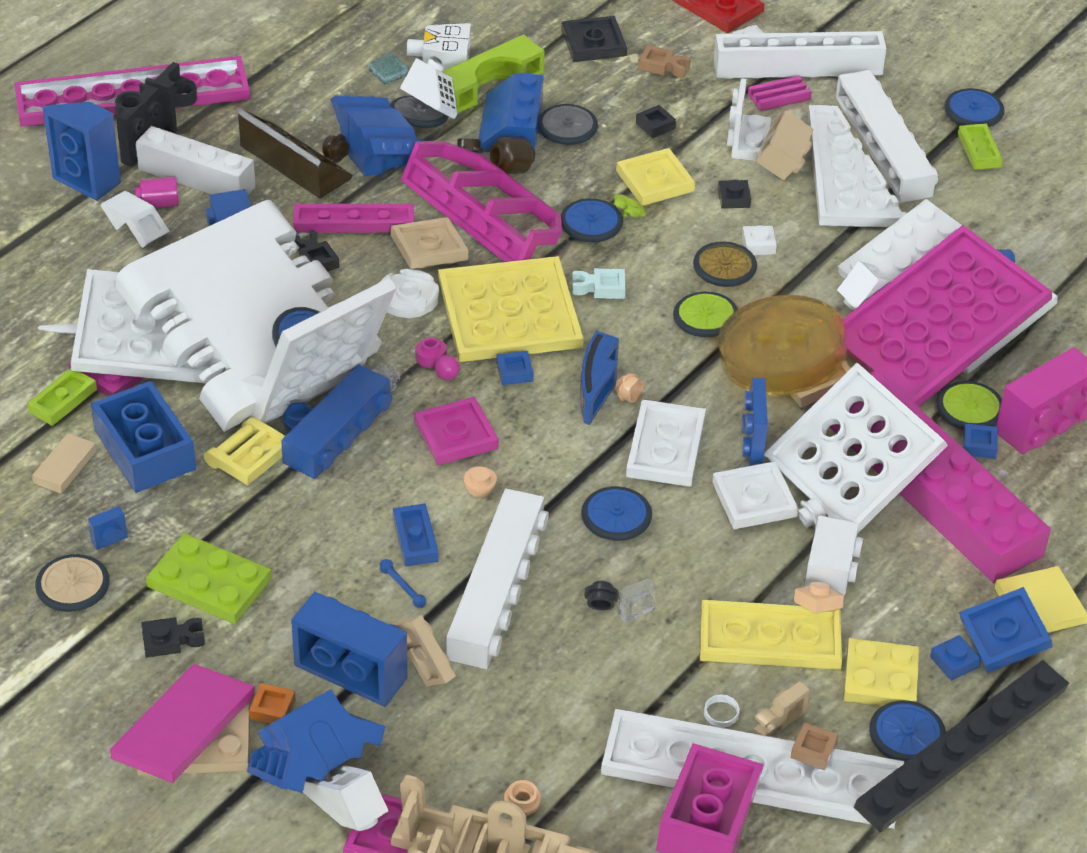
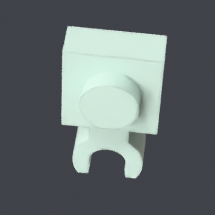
[572,268,625,299]

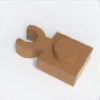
[638,45,691,78]

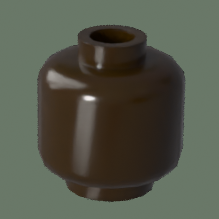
[490,136,535,174]

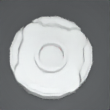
[379,269,439,318]

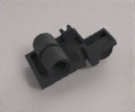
[115,62,197,167]

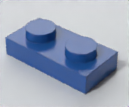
[393,503,439,567]

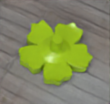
[613,194,646,218]

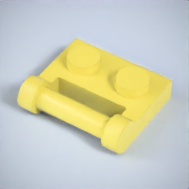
[204,416,285,486]

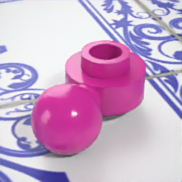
[415,337,460,380]

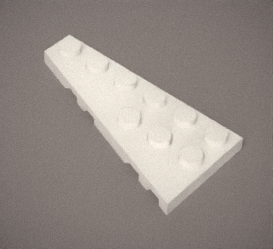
[808,105,906,227]

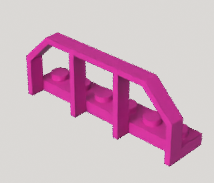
[401,141,562,262]

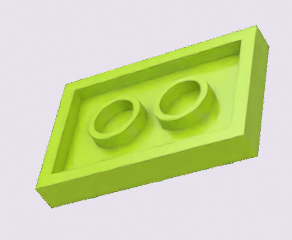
[146,533,272,624]

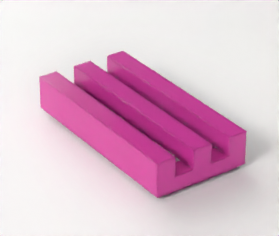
[748,75,812,111]

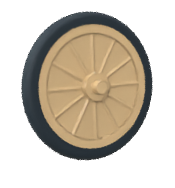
[35,554,110,612]

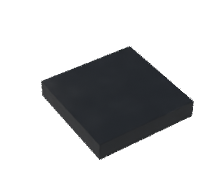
[561,16,627,62]

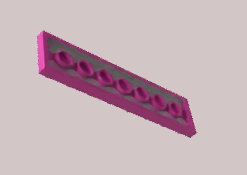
[14,56,250,127]

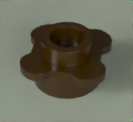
[457,138,483,153]

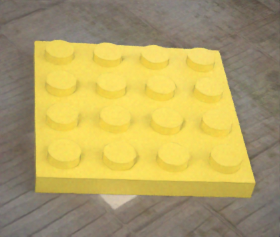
[438,256,584,362]

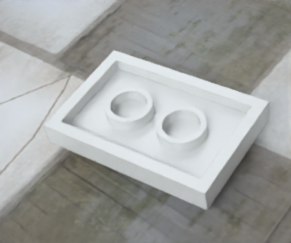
[626,400,706,487]

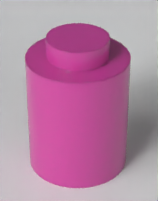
[134,176,179,209]

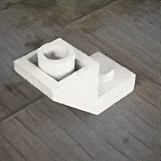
[100,191,170,248]

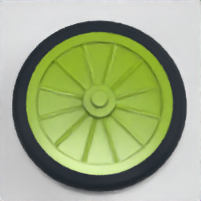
[673,291,739,337]
[937,381,1002,430]

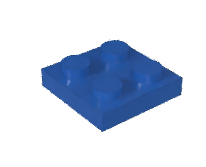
[741,378,768,466]
[959,587,1053,673]

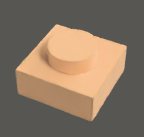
[794,582,844,613]

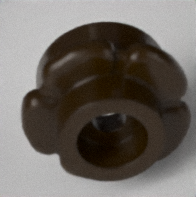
[322,134,349,163]

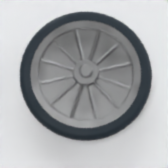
[390,96,449,128]
[538,104,598,145]

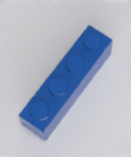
[281,364,392,479]

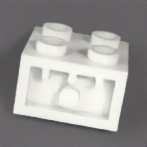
[727,78,771,161]

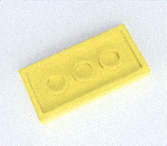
[700,600,842,670]

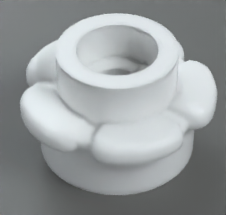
[797,498,826,530]

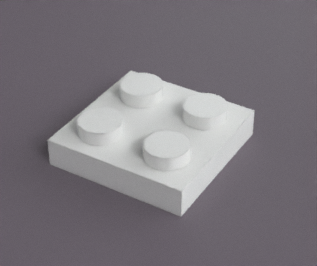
[712,461,798,529]

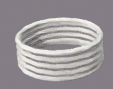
[704,694,740,728]

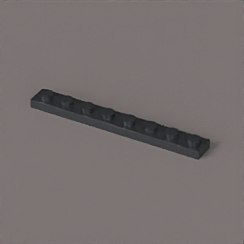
[853,660,1069,833]

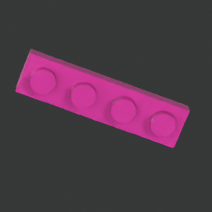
[293,204,414,233]

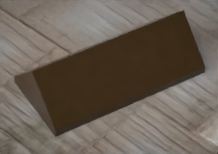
[238,109,353,199]

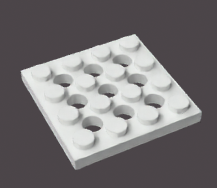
[764,363,948,534]

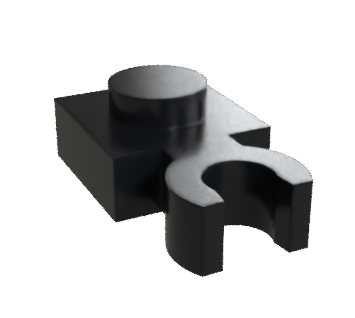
[295,230,340,272]
[141,617,205,658]

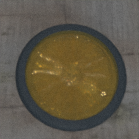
[693,241,757,287]

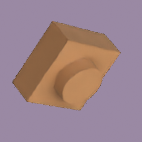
[790,722,839,770]

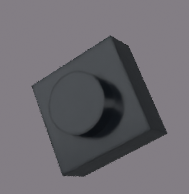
[636,105,676,138]
[718,179,751,209]

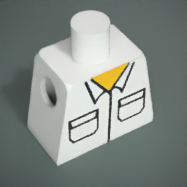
[407,23,471,71]

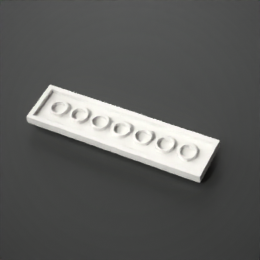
[601,709,904,829]

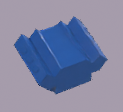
[330,95,423,177]
[247,689,385,793]

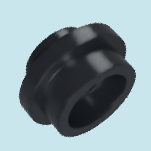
[584,581,619,610]

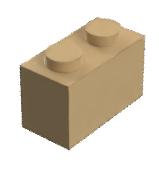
[756,110,814,180]

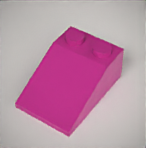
[656,743,764,853]

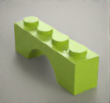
[442,34,544,113]

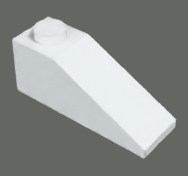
[303,764,388,831]

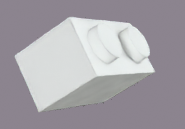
[805,516,863,595]

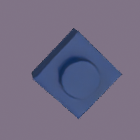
[496,351,534,385]
[963,423,998,459]
[88,506,128,550]
[930,635,981,681]

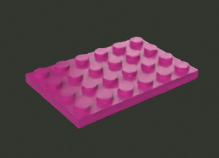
[827,225,1052,407]

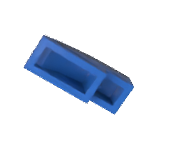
[580,330,619,425]

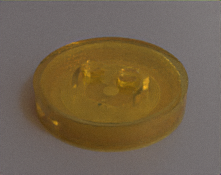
[718,295,847,395]

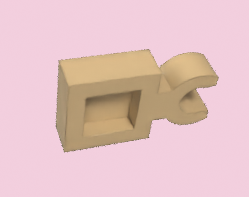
[754,681,810,737]

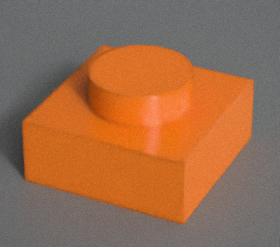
[249,683,296,724]

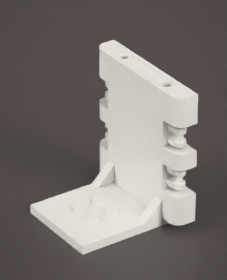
[114,200,397,432]

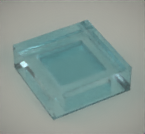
[369,54,408,85]

